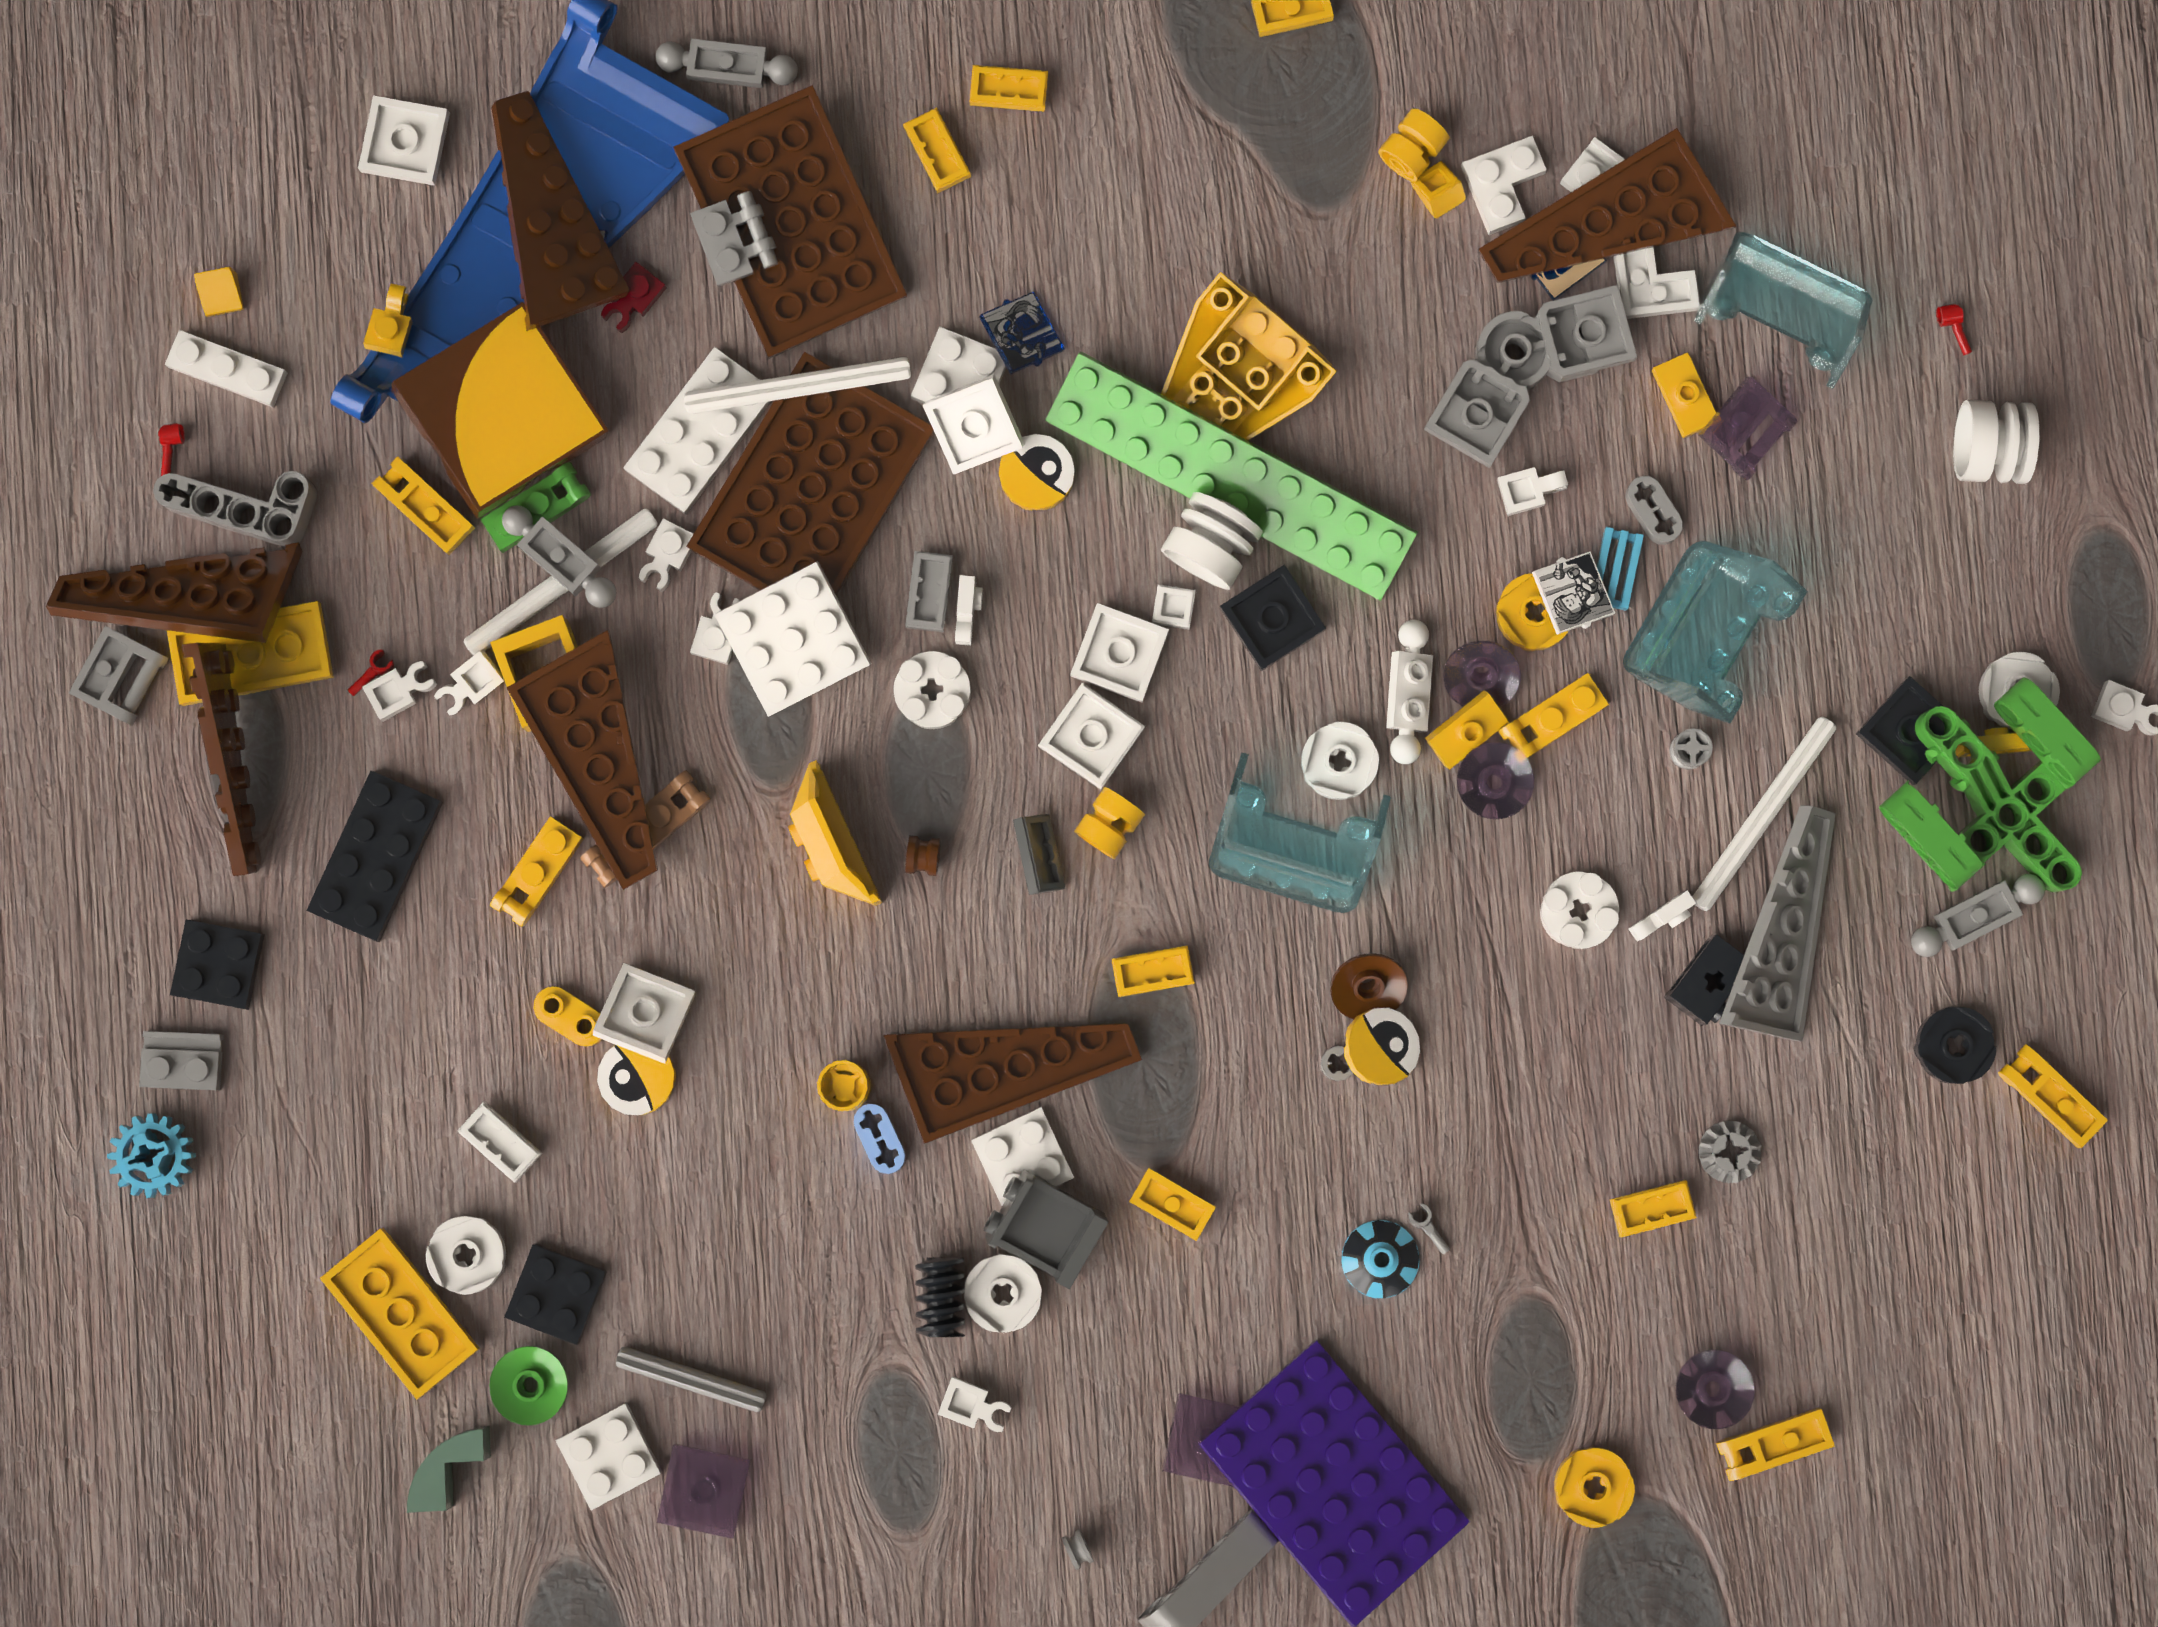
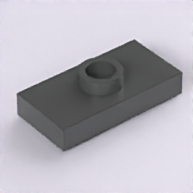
[1013,814,1065,895]

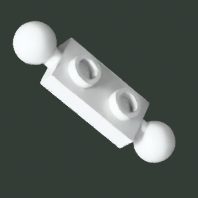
[1386,620,1433,764]

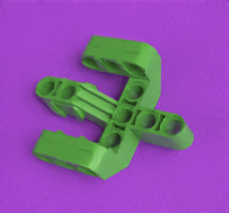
[1879,677,2101,892]

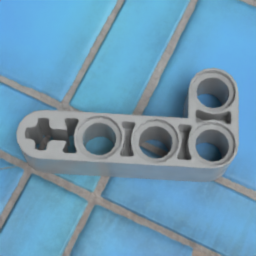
[153,471,317,547]
[1138,1509,1279,1627]

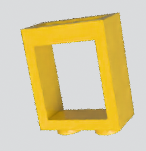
[490,615,578,732]

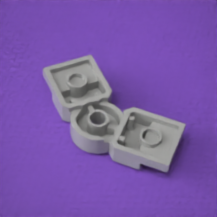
[1424,285,1637,468]

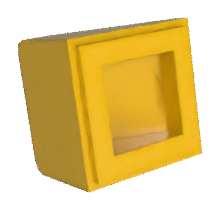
[1410,161,1466,218]
[194,267,244,317]

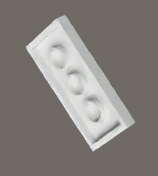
[623,347,771,515]

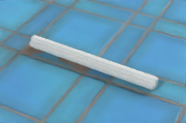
[684,357,911,414]
[464,509,658,655]
[1692,716,1836,911]

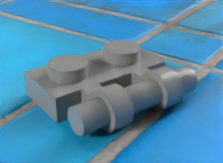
[690,191,778,287]

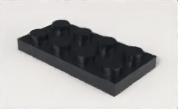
[306,770,443,942]

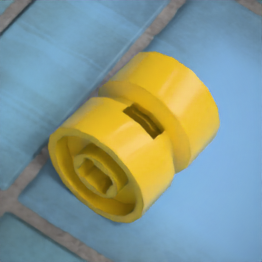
[1378,108,1450,182]
[1074,787,1145,860]
[817,1060,871,1111]

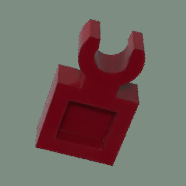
[601,262,667,333]

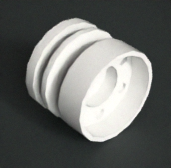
[1953,400,2040,484]
[1161,492,1263,590]

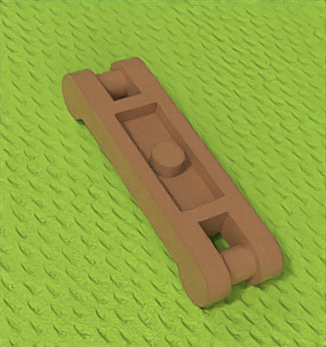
[580,770,711,888]

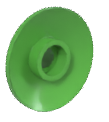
[489,1346,568,1425]

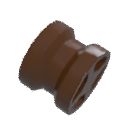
[905,835,941,876]

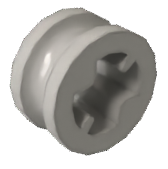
[1320,1046,1353,1081]
[1062,1529,1094,1570]

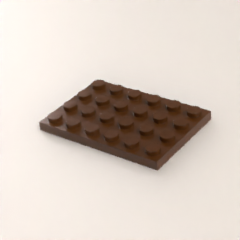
[673,85,907,359]
[686,352,935,596]

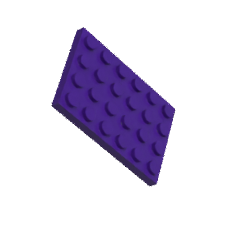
[1198,1340,1470,1627]

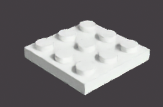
[714,561,871,717]

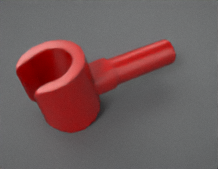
[1936,304,1972,356]
[158,423,185,476]
[347,649,394,696]

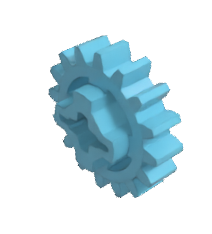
[107,1114,196,1198]

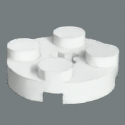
[894,651,971,729]
[1979,652,2060,729]
[1301,722,1379,800]
[1540,872,1619,949]
[426,1216,506,1295]
[964,1254,1042,1333]

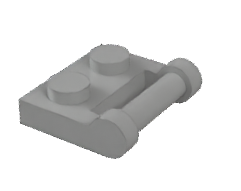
[69,626,169,726]

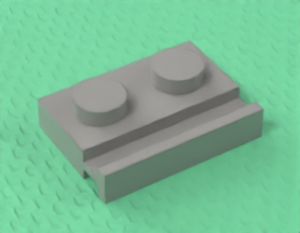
[139,1031,224,1091]

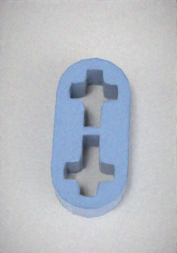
[854,1104,906,1174]

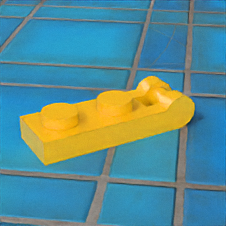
[371,456,475,555]
[1498,673,1609,763]
[490,816,584,927]
[1998,1044,2108,1148]
[1716,1407,1835,1481]

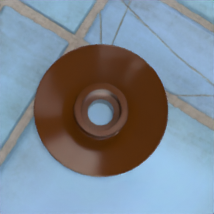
[1330,953,1408,1020]

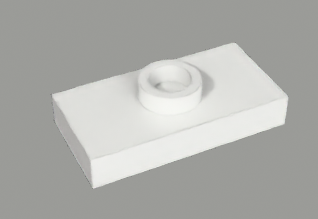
[458,1102,543,1183]

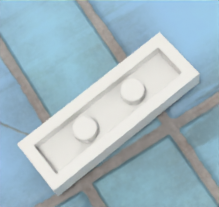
[165,330,288,408]

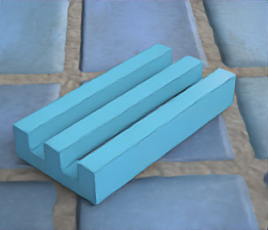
[1596,527,1644,611]

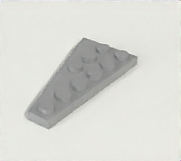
[1719,805,1836,1041]

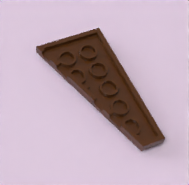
[491,91,630,331]
[46,542,303,643]

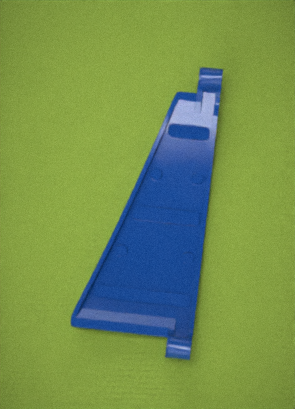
[330,0,729,423]

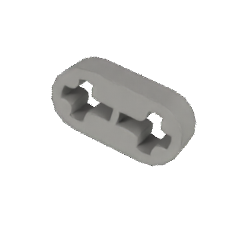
[1625,476,1683,545]

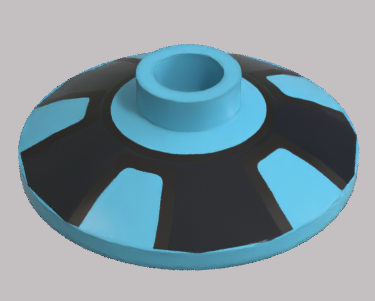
[1341,1220,1419,1298]

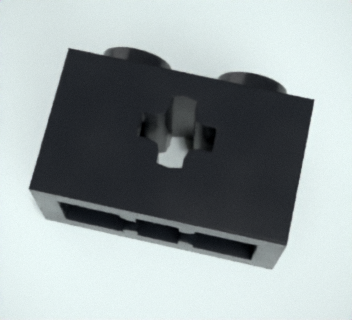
[1664,934,1744,1025]

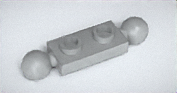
[656,38,798,88]
[502,505,616,608]
[1911,874,2045,957]

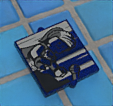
[979,291,1065,375]

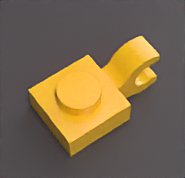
[363,283,413,357]

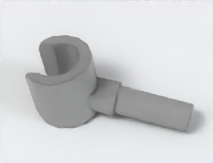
[1408,1203,1450,1255]

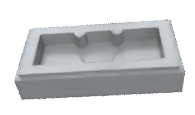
[905,551,953,632]

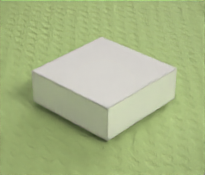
[1152,585,1196,630]

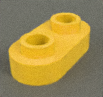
[534,987,602,1046]

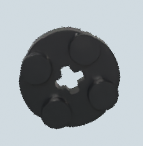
[1914,1007,1996,1084]

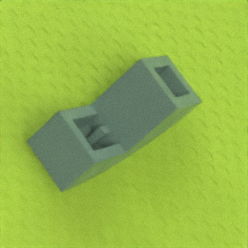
[407,1426,491,1513]

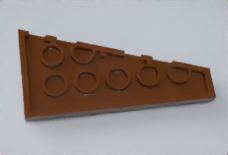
[1478,128,1736,283]
[507,630,658,890]
[182,642,261,876]
[883,1024,1142,1144]

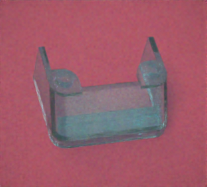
[1694,232,1873,389]
[1209,752,1391,913]

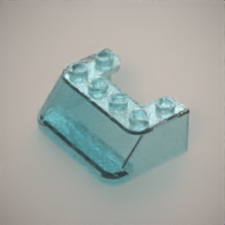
[1623,541,1808,723]

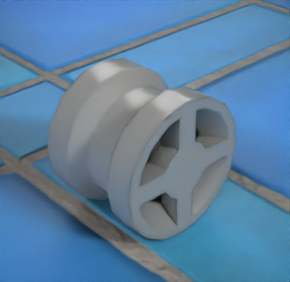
[1669,728,1713,770]

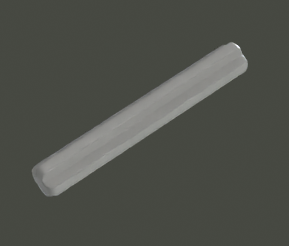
[616,1346,766,1412]

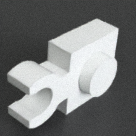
[639,518,693,592]
[955,575,983,646]
[690,592,740,665]
[434,649,504,715]
[362,661,437,722]
[2091,680,2158,735]
[1629,890,1696,942]
[938,1376,1012,1432]

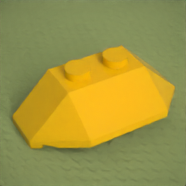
[788,760,883,906]

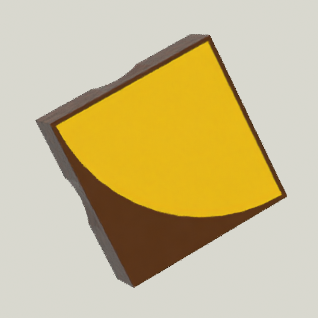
[391,302,609,519]

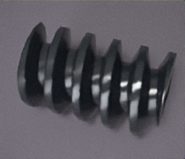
[915,1257,965,1337]

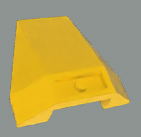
[1161,272,1337,441]

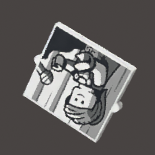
[1532,552,1615,635]

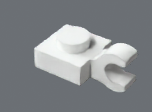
[1497,467,1568,516]

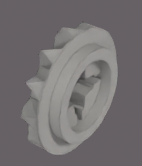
[1699,1121,1762,1183]

